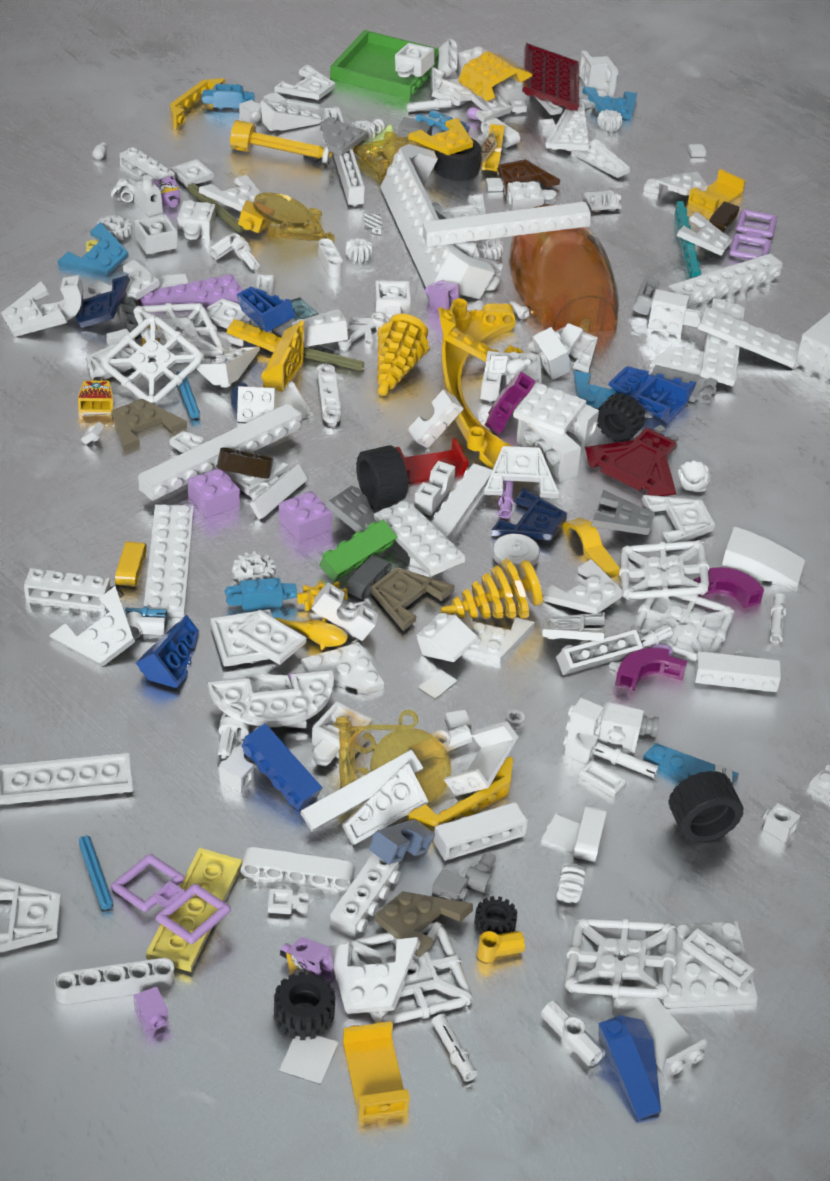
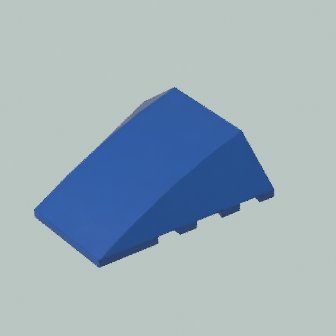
[609,366,696,424]

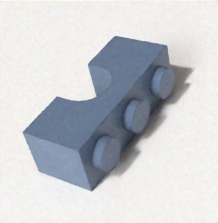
[369,819,435,865]

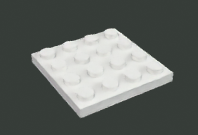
[645,921,758,1008]

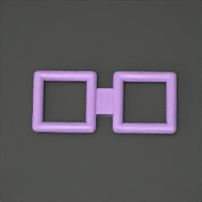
[729,209,777,260]
[111,854,231,944]

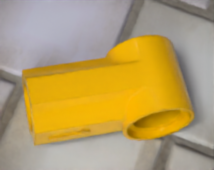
[476,931,525,963]

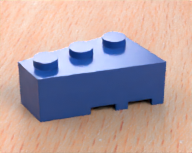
[236,287,296,332]

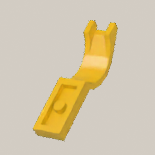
[482,124,505,172]
[562,517,620,577]

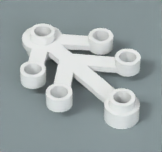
[338,312,386,349]

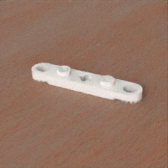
[317,363,341,423]

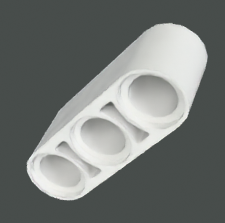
[438,39,458,79]
[481,118,520,148]
[318,239,343,279]
[573,805,607,862]

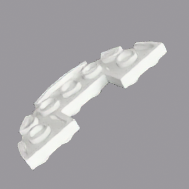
[207,670,334,728]

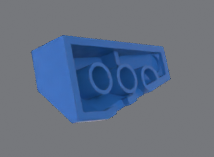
[136,615,199,688]
[598,1015,661,1120]

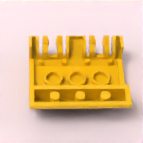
[458,51,532,101]

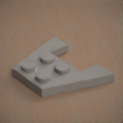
[591,490,655,535]

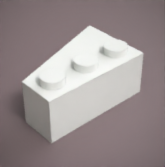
[292,309,348,347]

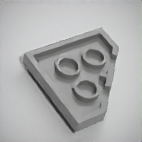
[320,117,367,156]
[325,485,377,532]

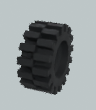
[474,896,518,935]

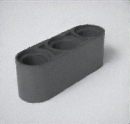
[119,296,141,339]
[345,554,392,600]

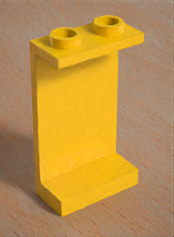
[688,169,746,214]
[342,1021,410,1119]

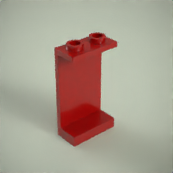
[395,438,469,484]

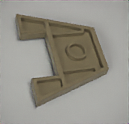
[111,399,187,451]
[371,567,455,631]
[375,891,473,958]

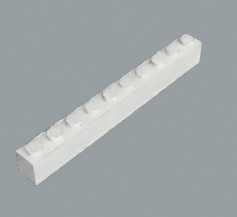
[324,107,365,205]
[423,201,590,247]
[138,403,302,501]

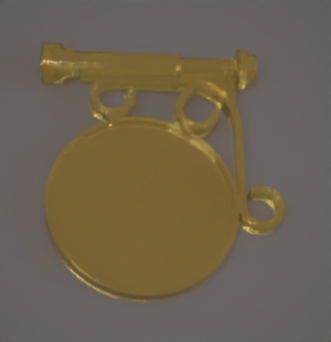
[352,132,435,182]
[253,192,335,243]
[334,709,451,805]

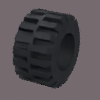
[597,393,646,442]
[274,972,336,1040]

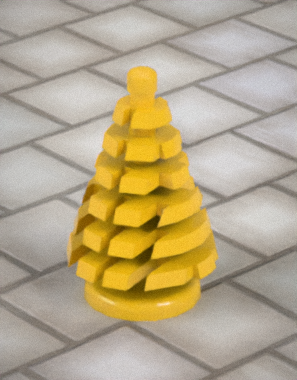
[377,314,430,396]
[440,558,543,619]

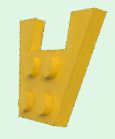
[408,118,473,155]

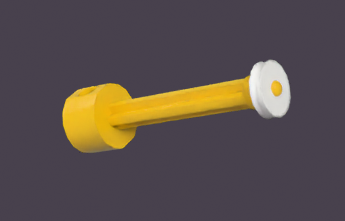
[230,120,332,166]

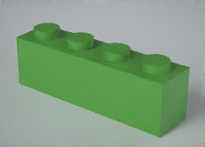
[319,519,397,583]

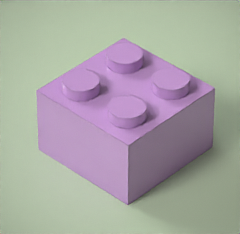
[188,469,240,518]
[279,491,332,542]

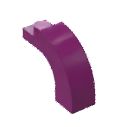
[484,371,535,435]
[693,567,764,608]
[615,648,687,691]

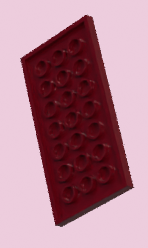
[522,43,579,111]

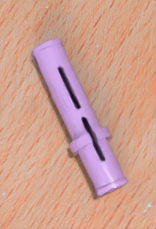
[499,481,514,519]

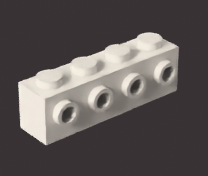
[119,147,175,181]
[24,568,110,609]
[556,629,643,676]
[695,651,781,692]
[433,802,528,861]
[330,853,400,940]

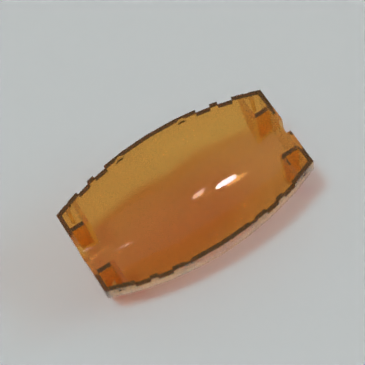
[509,204,619,332]

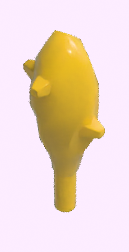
[275,617,348,650]

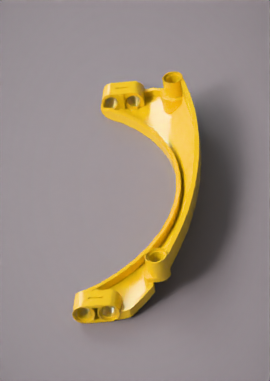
[441,298,516,470]

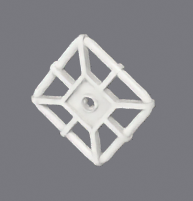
[134,303,225,359]
[101,315,204,404]
[619,540,710,600]
[630,586,734,662]
[565,917,677,999]
[349,921,473,1024]

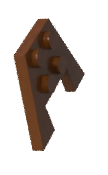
[498,159,560,196]

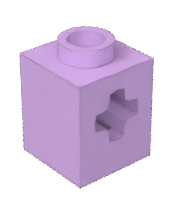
[134,986,168,1032]

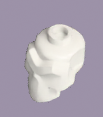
[111,178,137,202]

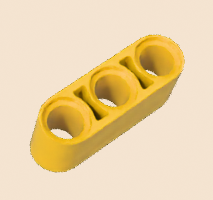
[115,541,147,587]

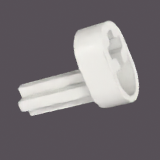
[232,237,260,271]
[218,717,250,759]

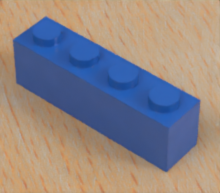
[241,723,323,811]

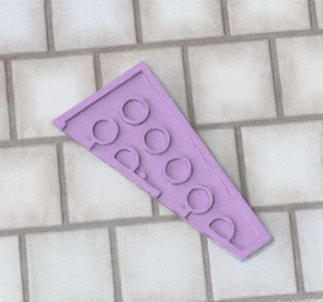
[138,274,243,308]

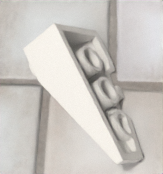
[261,100,324,131]
[196,347,260,387]

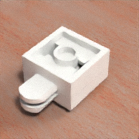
[395,43,434,77]
[506,181,556,211]
[177,200,215,240]
[374,280,411,323]
[648,289,702,335]
[566,404,599,449]
[312,701,372,766]
[595,701,644,756]

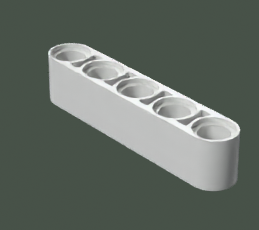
[240,847,355,891]
[54,958,175,1005]

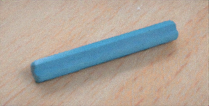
[176,371,200,419]
[79,835,114,910]

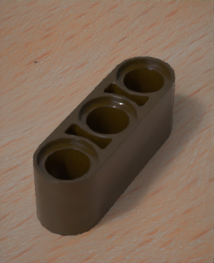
[709,201,739,233]
[216,447,274,479]

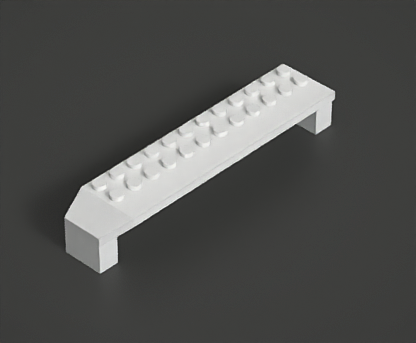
[380,144,495,299]

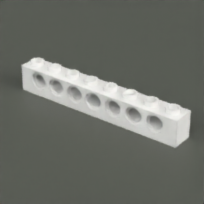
[667,253,783,307]

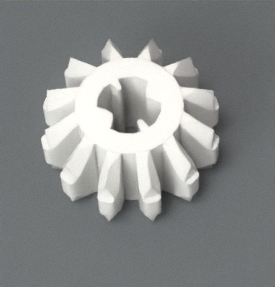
[597,109,622,132]
[352,120,376,143]
[345,237,373,263]
[557,863,585,903]

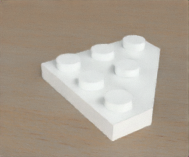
[302,642,384,695]

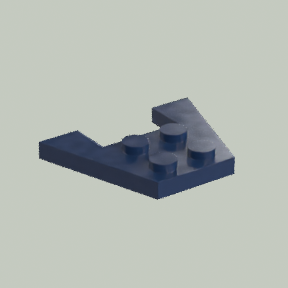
[75,275,130,328]
[491,488,567,540]

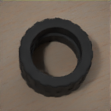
[434,137,481,181]
[356,445,408,507]
[668,771,744,842]

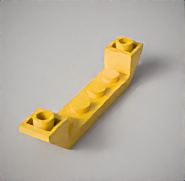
[169,78,225,129]
[438,307,524,362]
[408,756,513,832]

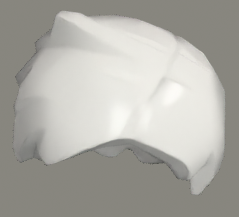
[679,460,711,492]

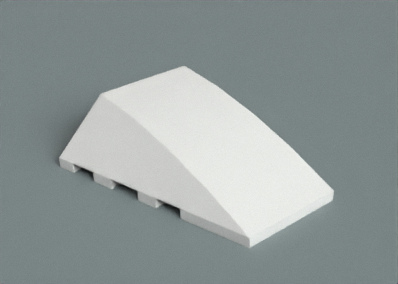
[721,526,805,587]

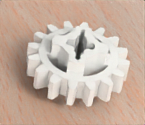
[97,215,132,240]
[233,551,276,583]

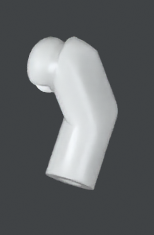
[485,276,500,291]

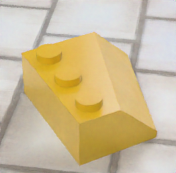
[261,320,305,392]

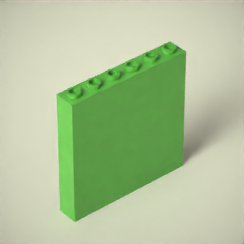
[330,30,439,100]

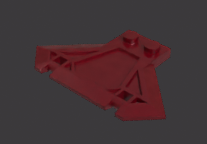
[585,427,677,496]

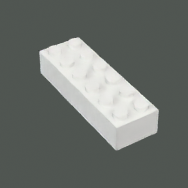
[457,47,530,104]

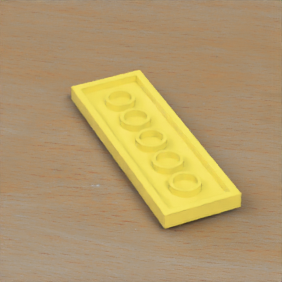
[146,848,242,972]

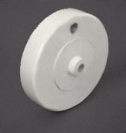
[493,534,540,571]

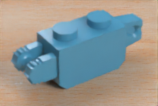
[201,84,255,109]
[224,578,297,612]

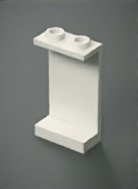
[444,721,518,796]
[612,984,707,1077]

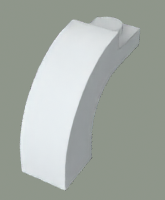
[39,275,84,321]

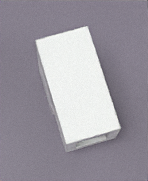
[106,329,136,349]

